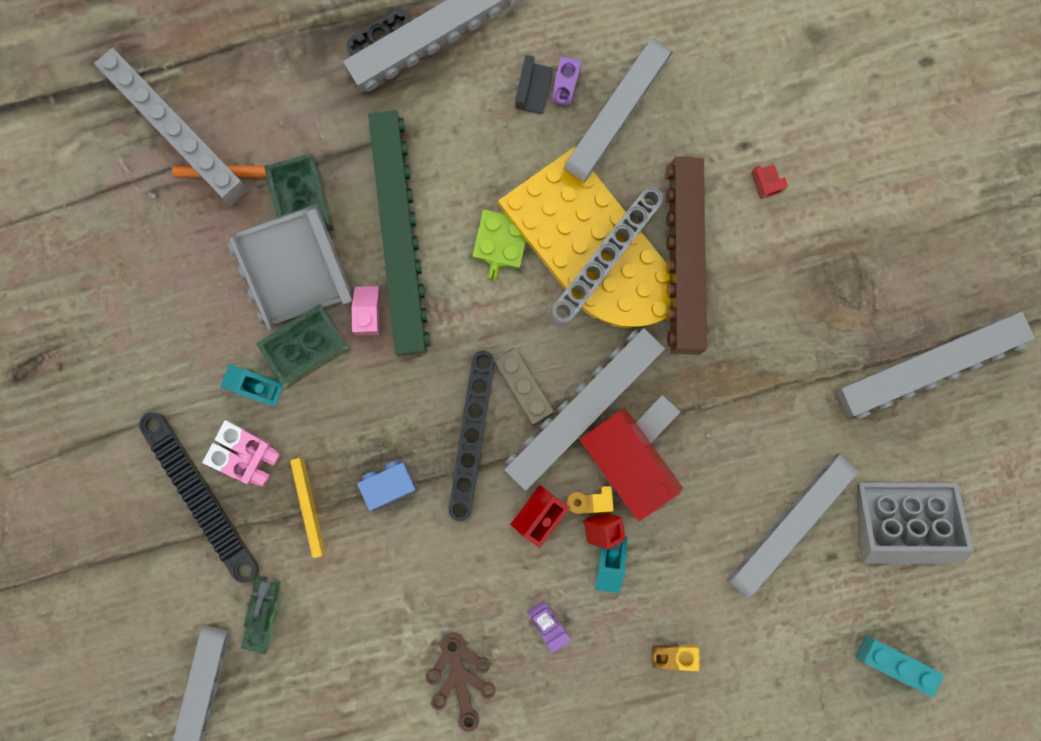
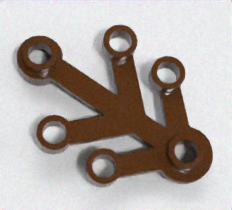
[426,633,496,731]

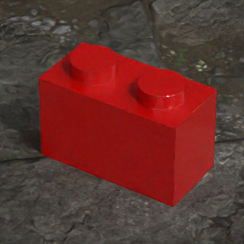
[510,485,570,548]

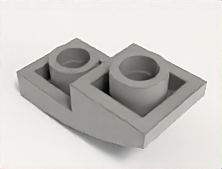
[636,395,680,443]

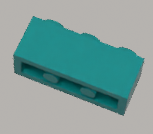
[855,635,944,698]

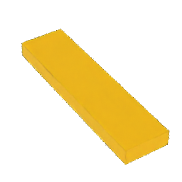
[290,458,326,558]

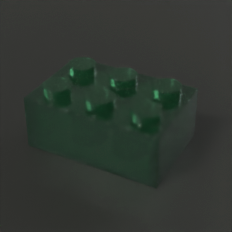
[264,153,335,232]
[256,304,350,388]

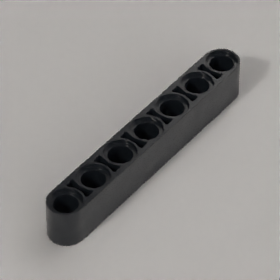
[449,350,495,521]

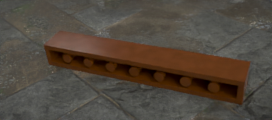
[666,156,707,355]

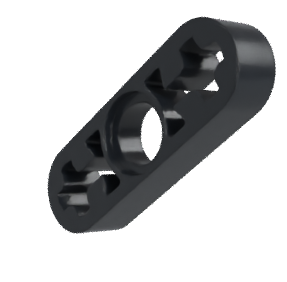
[347,10,410,56]

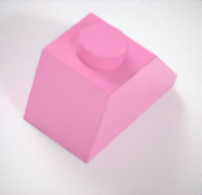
[352,286,381,336]

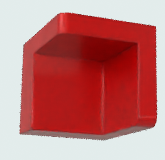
[751,165,788,200]
[584,512,626,550]

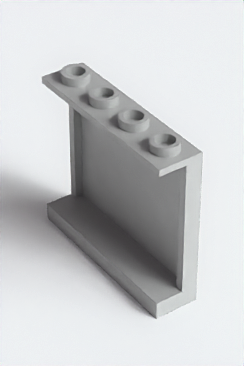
[228,204,353,330]

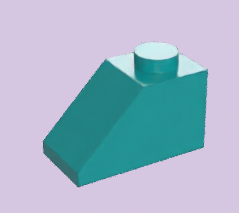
[220,364,284,407]
[595,536,628,594]

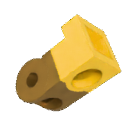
[566,486,613,514]
[652,644,699,671]

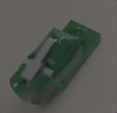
[240,575,281,655]

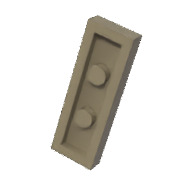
[495,349,554,425]

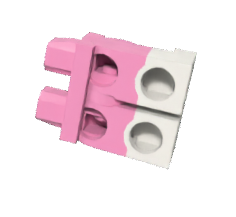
[202,420,282,487]

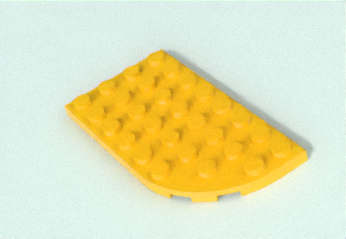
[497,147,670,328]

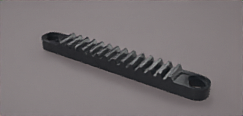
[139,413,259,583]

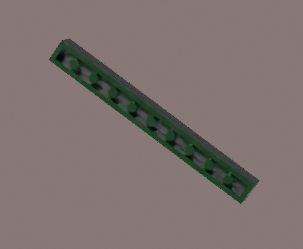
[368,110,431,357]

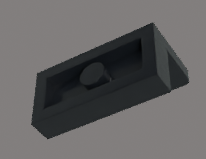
[515,55,553,114]

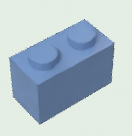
[357,460,417,511]

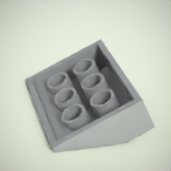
[858,483,974,564]

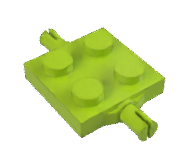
[472,209,526,281]

